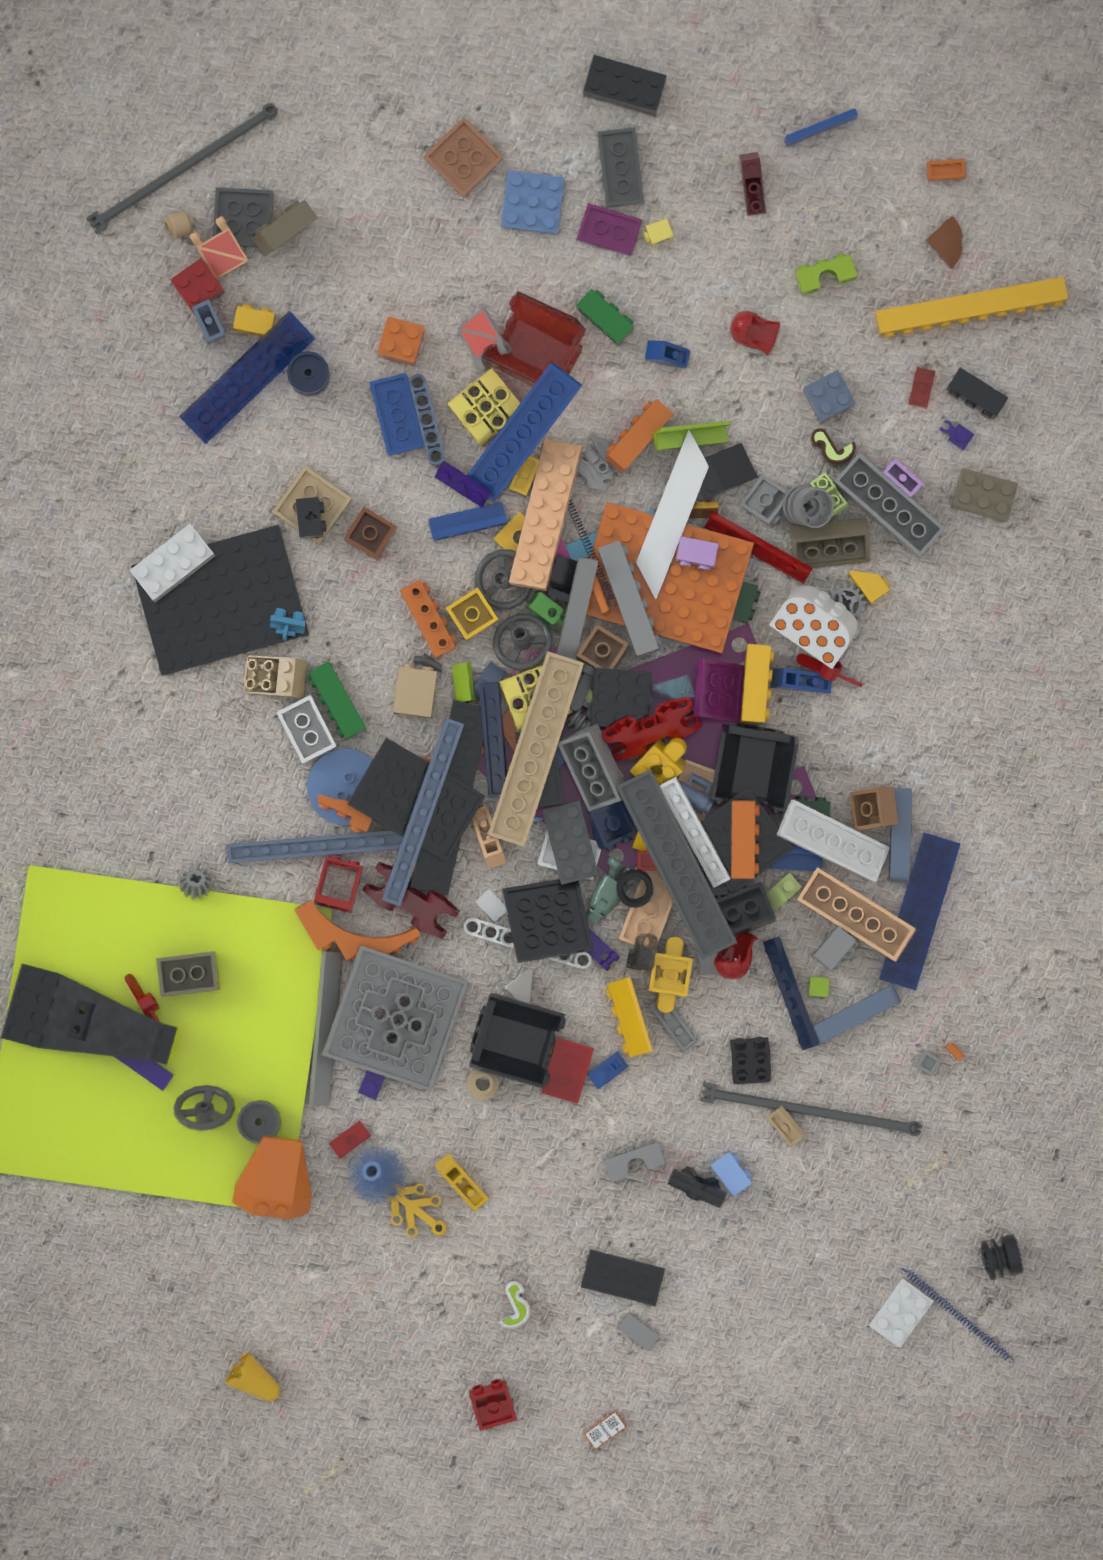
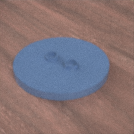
[307,749,372,825]

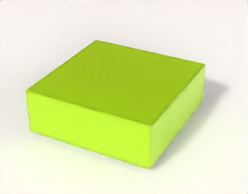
[808,977,829,997]

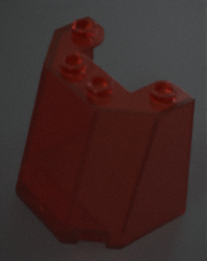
[482,291,586,387]

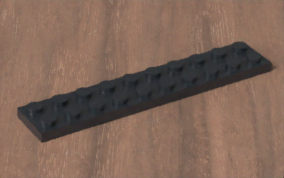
[411,700,484,896]

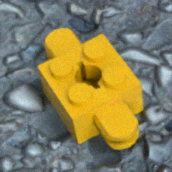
[630,738,687,785]
[648,937,693,1013]

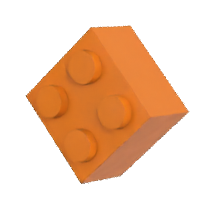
[377,316,425,367]

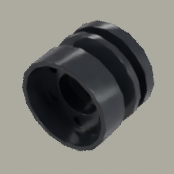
[981,1234,1023,1281]

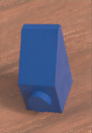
[645,341,690,368]

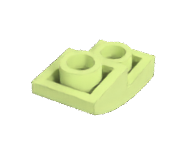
[810,472,848,517]

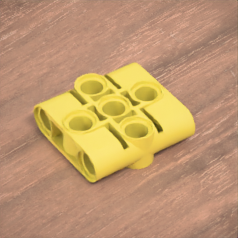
[447,368,520,446]
[499,665,572,732]

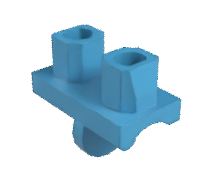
[270,608,305,641]

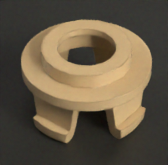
[467,1069,499,1099]

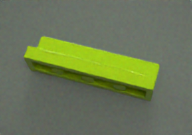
[653,420,731,451]

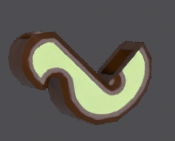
[810,429,856,466]

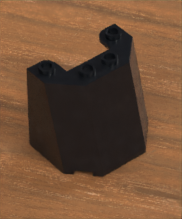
[711,723,799,814]
[470,993,566,1089]

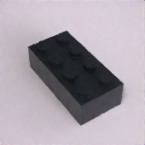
[583,55,667,117]
[716,882,777,938]

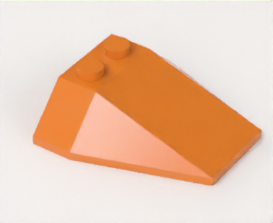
[232,1136,312,1220]

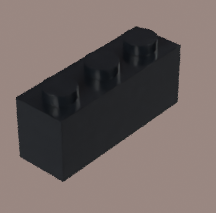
[946,367,1009,420]

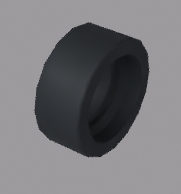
[616,869,654,908]

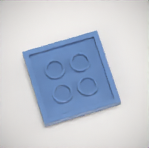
[501,170,565,235]

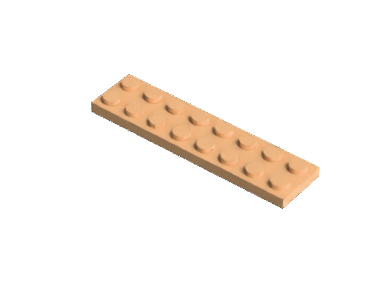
[509,439,583,591]

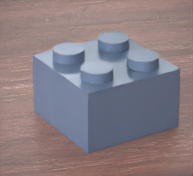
[803,370,856,424]

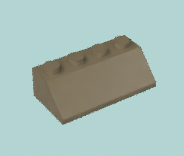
[790,518,870,568]

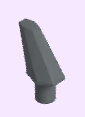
[414,653,442,672]

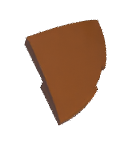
[926,216,963,269]

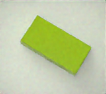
[452,662,475,702]

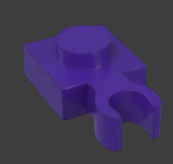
[939,420,975,451]

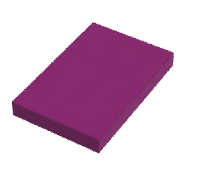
[577,203,642,257]

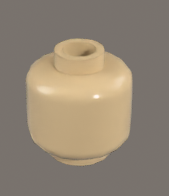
[164,211,194,238]

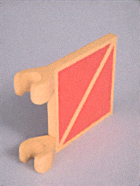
[190,216,249,279]

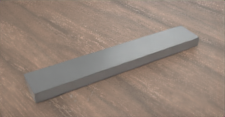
[556,557,598,660]

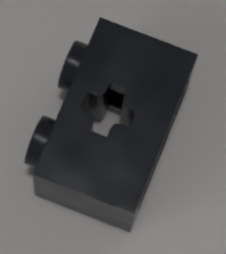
[296,497,327,539]

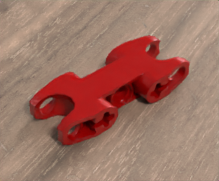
[602,697,702,760]

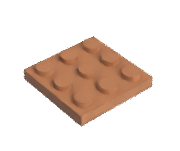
[423,117,504,198]

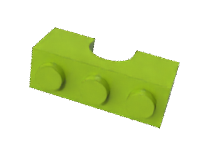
[795,253,857,296]

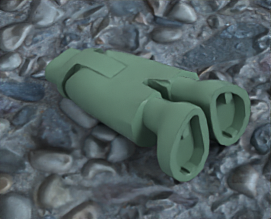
[586,857,639,925]

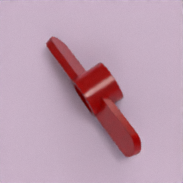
[796,653,863,687]
[125,974,160,1023]

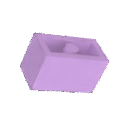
[882,458,924,498]
[676,536,719,571]

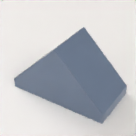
[474,662,506,701]

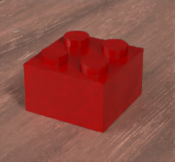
[170,258,225,314]

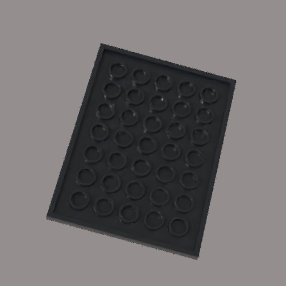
[131,524,309,676]

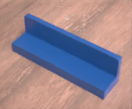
[429,502,508,542]
[768,846,823,871]

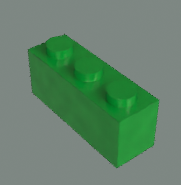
[576,289,634,346]

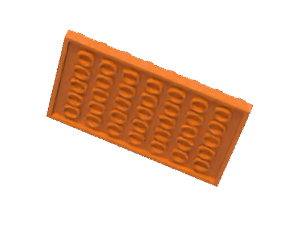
[586,502,754,654]

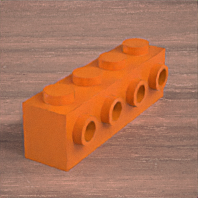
[604,399,673,473]
[400,580,457,659]
[731,800,760,879]

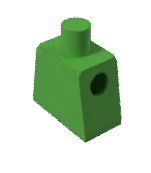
[525,592,565,628]

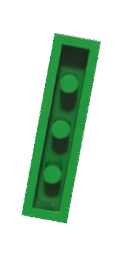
[308,661,367,740]

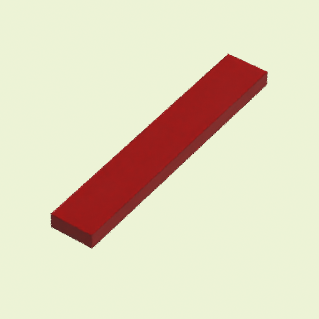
[704,511,813,584]

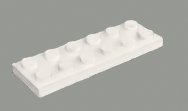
[777,800,890,883]

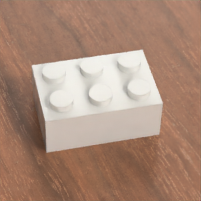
[276,695,338,765]

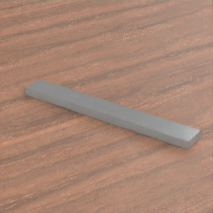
[309,951,342,1106]

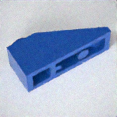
[770,668,832,694]

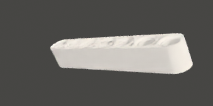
[464,918,592,969]

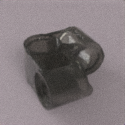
[625,933,658,971]

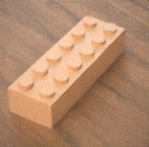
[797,867,916,962]

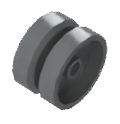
[237,1100,281,1143]

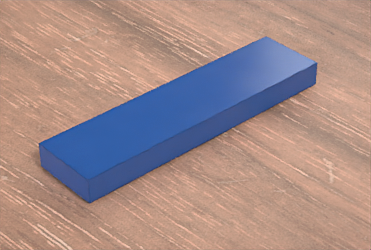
[784,109,858,147]

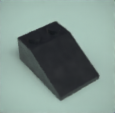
[700,443,758,501]

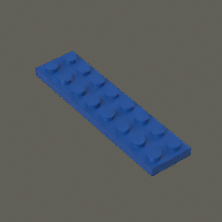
[467,362,583,502]

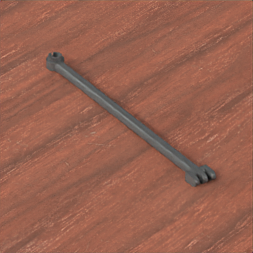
[86,103,278,234]
[700,1082,922,1136]

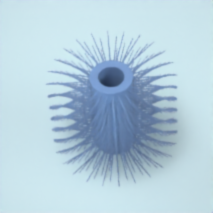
[344,1143,409,1206]

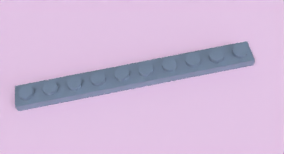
[381,718,464,906]
[227,830,403,863]

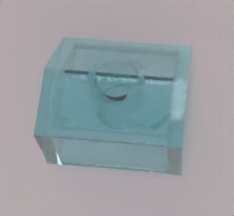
[651,674,695,707]

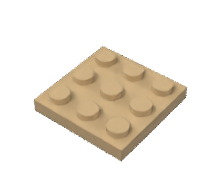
[272,466,352,545]

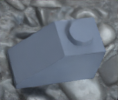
[192,300,225,345]

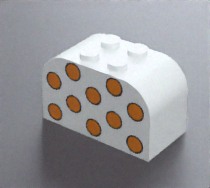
[769,586,857,669]

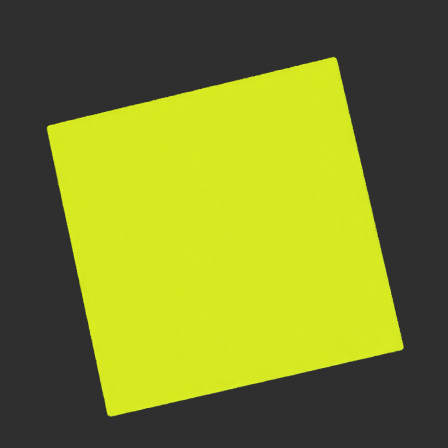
[0,866,332,1207]

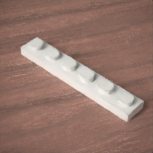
[659,777,731,888]

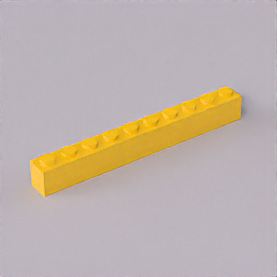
[875,277,1068,338]

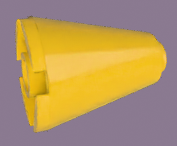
[226,1352,281,1402]

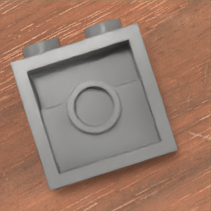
[740,474,788,529]

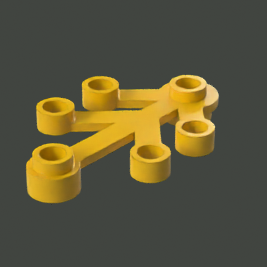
[384,1183,447,1237]

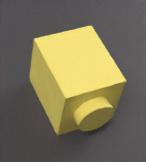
[643,218,673,247]

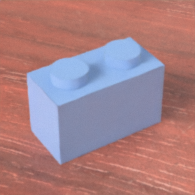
[710,1151,752,1197]

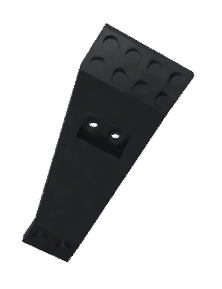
[0,963,177,1065]

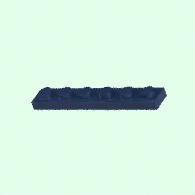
[479,682,507,798]
[763,936,819,1050]

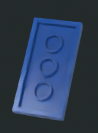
[369,373,425,457]

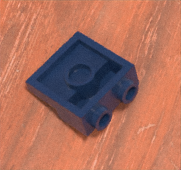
[587,799,637,851]

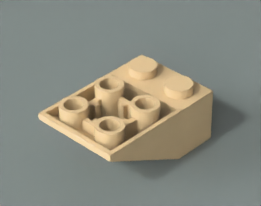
[243,655,308,699]

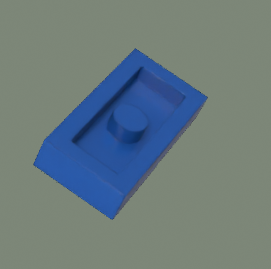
[587,1051,629,1090]

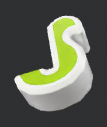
[498,1280,530,1329]

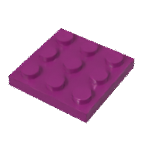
[694,658,745,722]

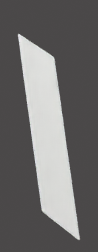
[636,430,709,599]

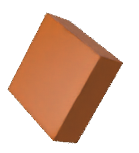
[944,1043,964,1061]

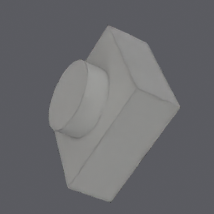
[915,1050,942,1076]

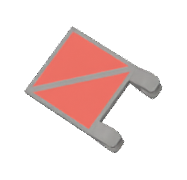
[457,307,512,371]

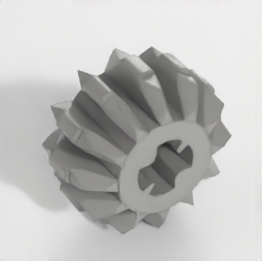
[179,867,212,900]

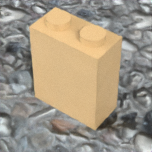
[393,664,437,718]

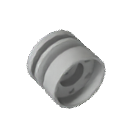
[782,485,834,528]

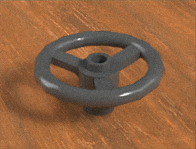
[475,549,533,609]
[493,613,553,670]
[173,1085,235,1131]

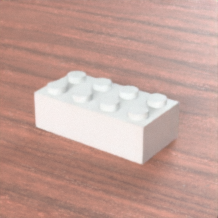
[129,524,215,603]

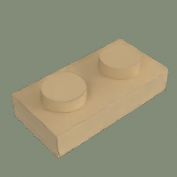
[766,1105,806,1147]

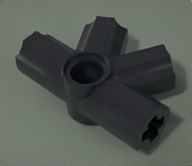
[667,1166,727,1208]

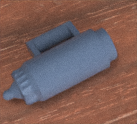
[679,773,714,814]

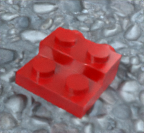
[469,1379,517,1431]

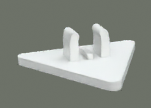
[505,969,533,1004]

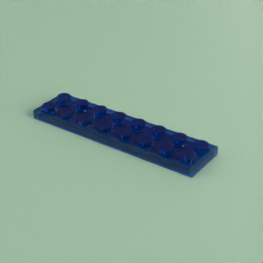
[179,311,316,444]
[879,832,960,991]

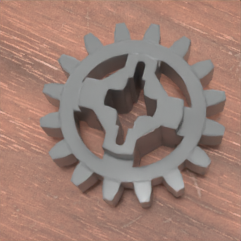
[829,583,866,619]

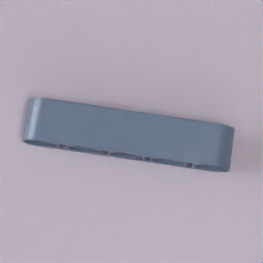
[409,374,445,467]
[889,788,912,882]
[813,984,901,1044]

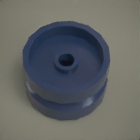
[287,351,330,397]

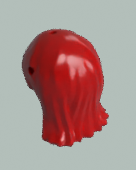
[730,311,780,356]
[714,933,758,980]

